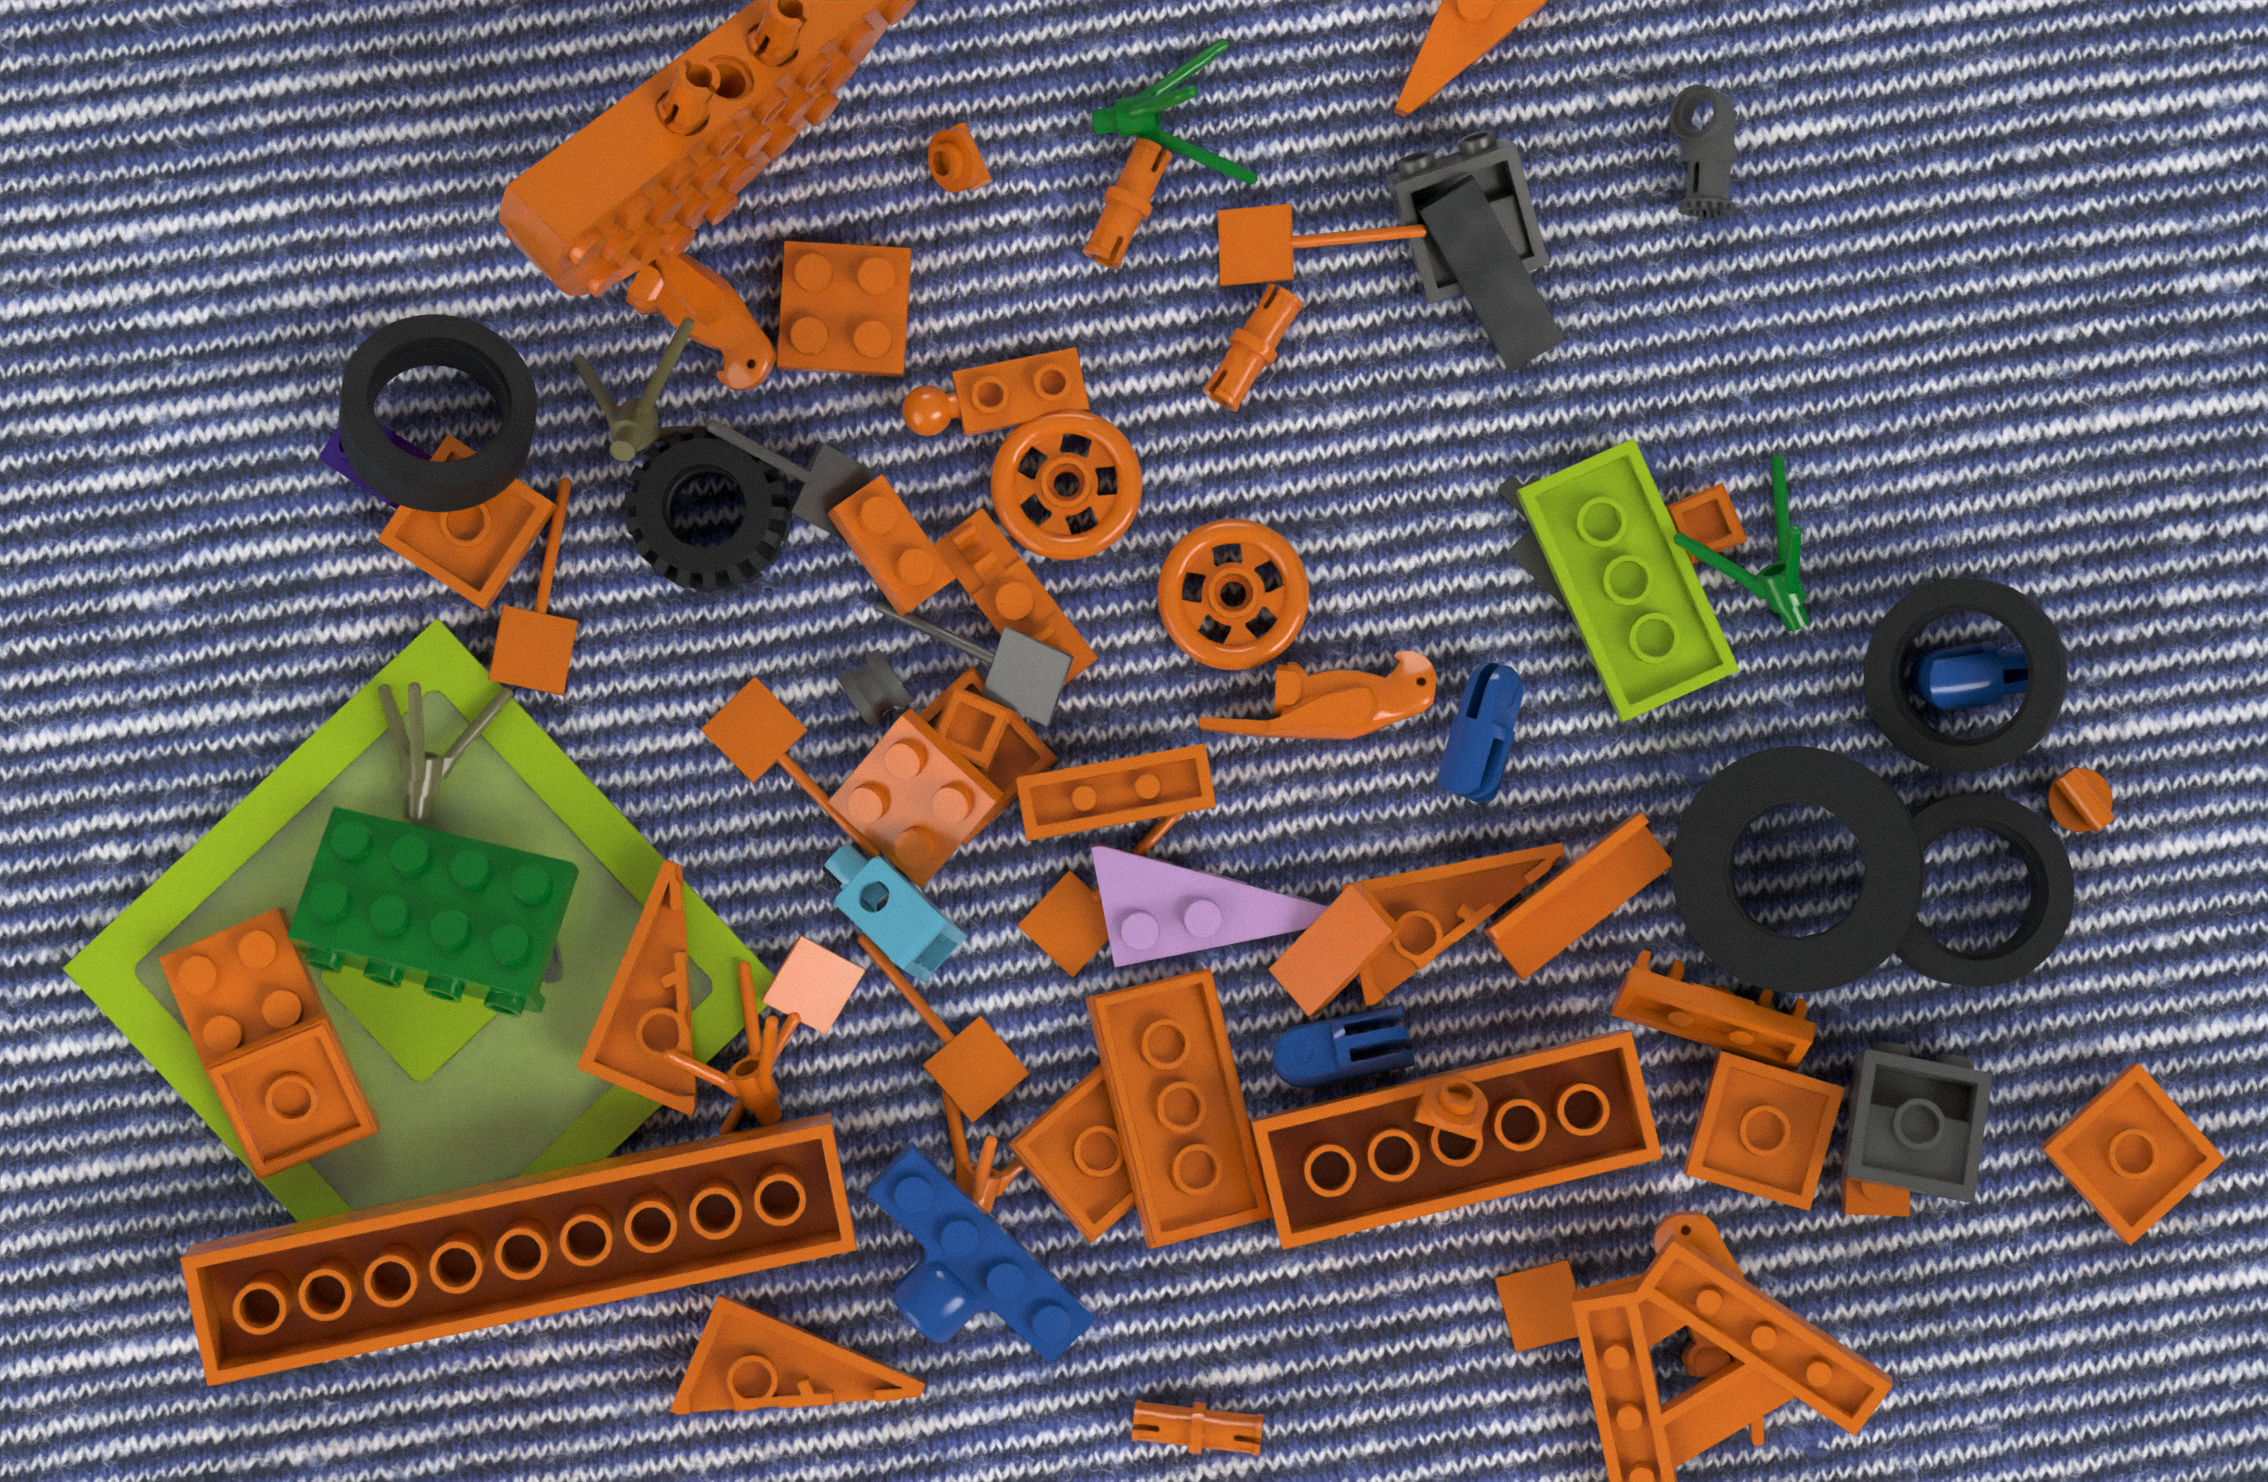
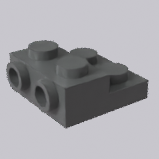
[1385,130,1549,305]
[1841,1041,1993,1202]

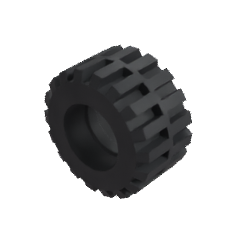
[624,426,792,593]

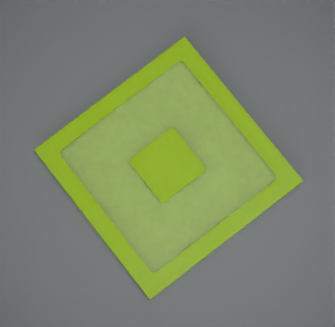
[62,618,775,1222]

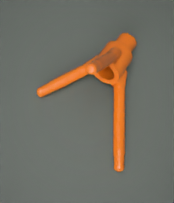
[662,961,782,1125]
[941,1088,1025,1214]

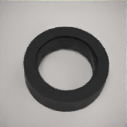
[338,314,537,512]
[1864,578,2067,772]
[1894,793,2075,987]

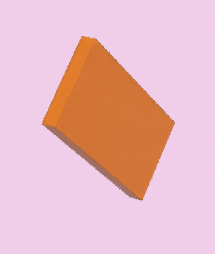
[1085,967,1273,1249]

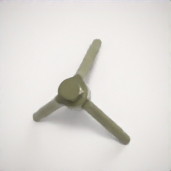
[573,317,695,462]
[378,682,513,820]

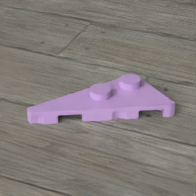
[1090,843,1329,967]

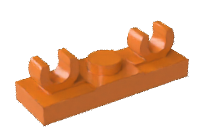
[933,508,1098,686]
[1015,743,1217,841]
[1610,950,1816,1072]

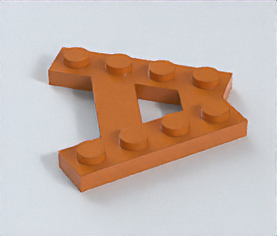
[1572,1233,1893,1482]

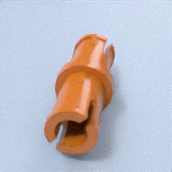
[1082,138,1173,269]
[1202,284,1304,412]
[1131,1399,1264,1456]

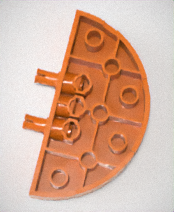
[499,0,917,297]

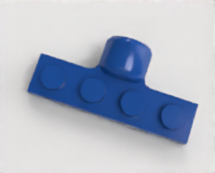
[866,1141,1096,1364]

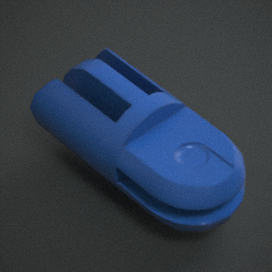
[1909,642,2028,711]
[1437,663,1523,803]
[1272,1004,1416,1088]

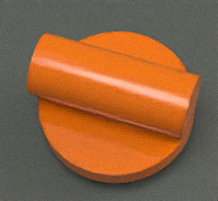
[928,123,992,193]
[2047,766,2115,832]
[1414,1076,1488,1140]

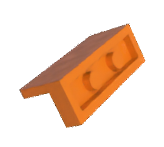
[1482,812,1672,981]

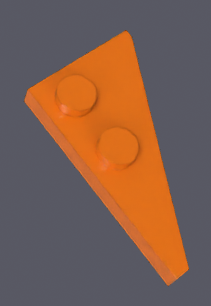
[1394,0,1548,117]
[1341,842,1565,1006]
[577,859,698,1116]
[670,1294,927,1415]

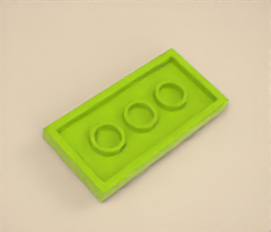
[1516,438,1740,723]

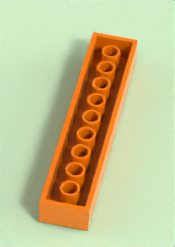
[180,1112,857,1386]

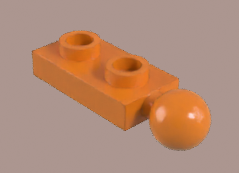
[902,347,1090,437]

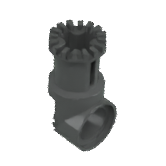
[1670,84,1738,218]

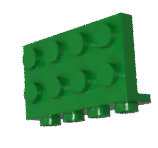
[287,806,579,1017]

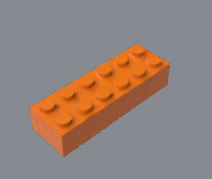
[1249,1029,1662,1250]

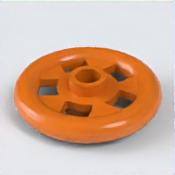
[990,409,1143,560]
[1157,518,1309,670]

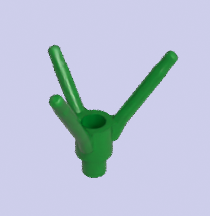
[1092,38,1258,185]
[1674,454,1810,631]

